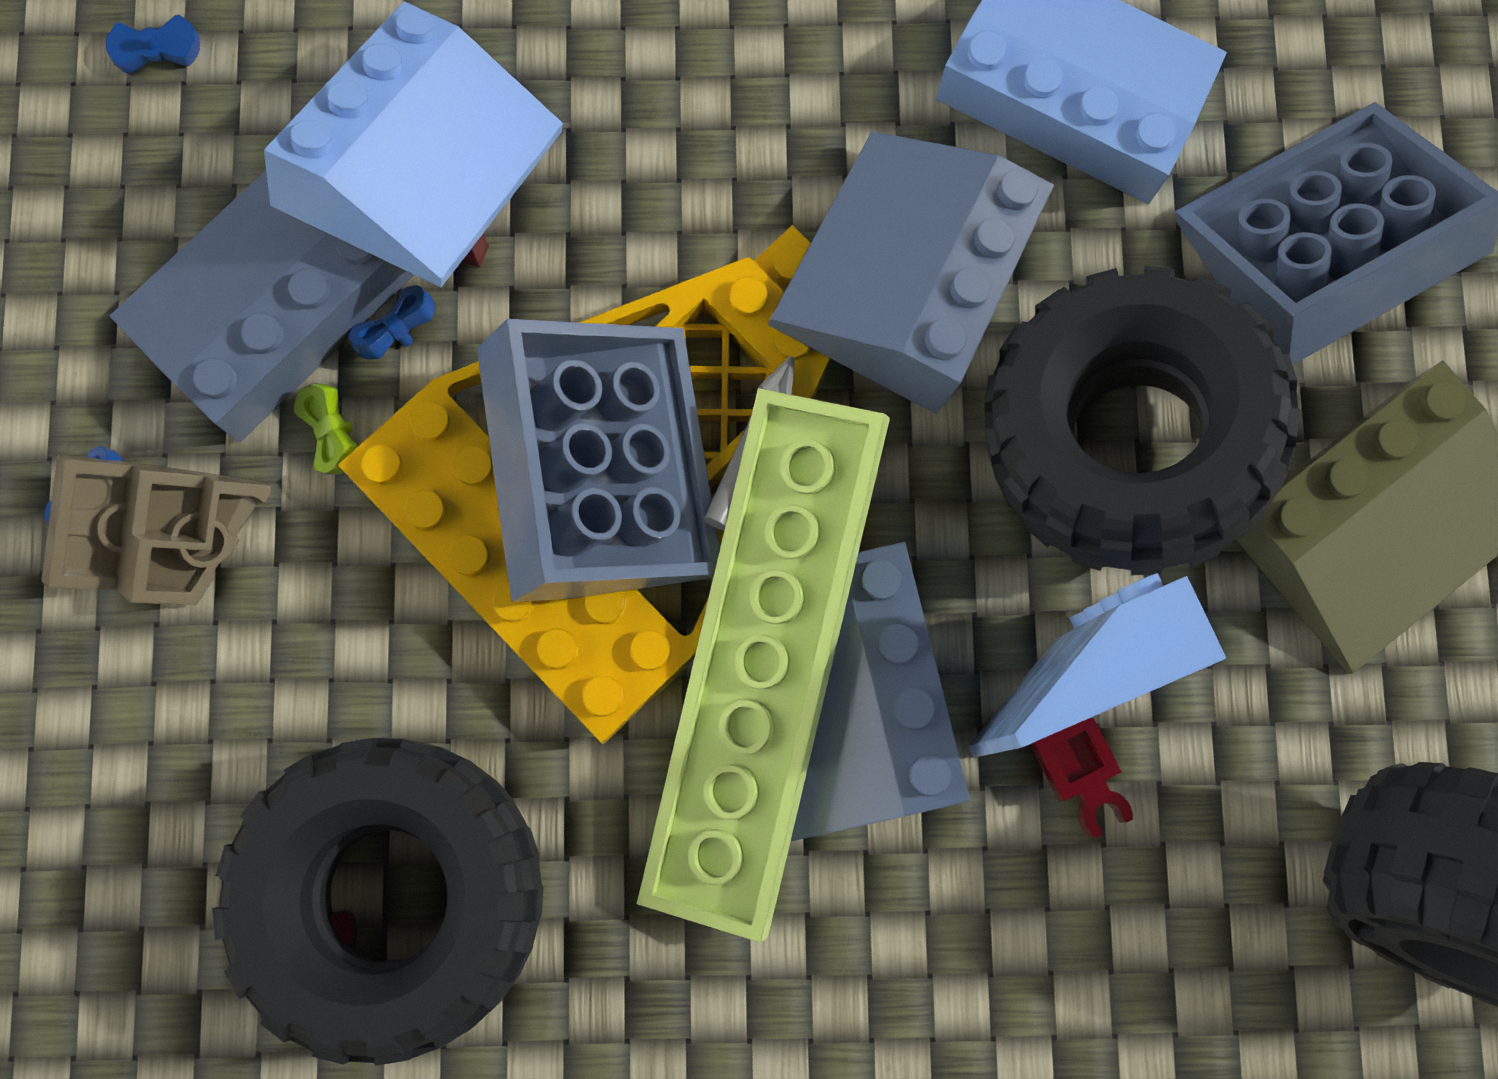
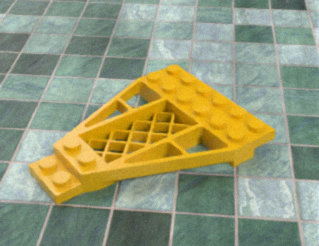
[338,225,832,744]

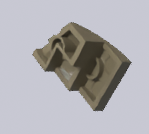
[42,455,271,605]

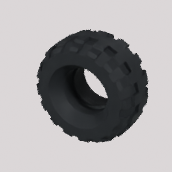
[984,266,1300,576]
[212,738,544,1066]
[1323,762,1498,1007]

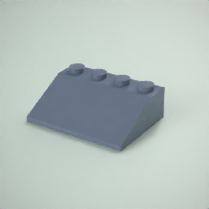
[1175,102,1498,365]
[768,131,1054,414]
[110,170,414,443]
[477,319,720,602]
[791,542,970,841]

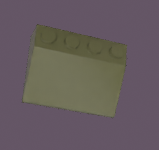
[1236,360,1498,674]

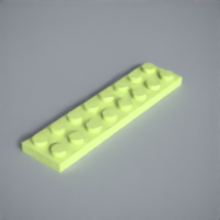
[637,388,890,943]

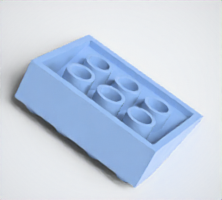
[935,0,1227,205]
[264,1,563,287]
[968,573,1226,758]

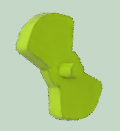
[294,383,358,475]

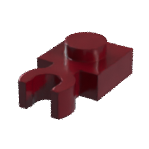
[1029,717,1133,838]

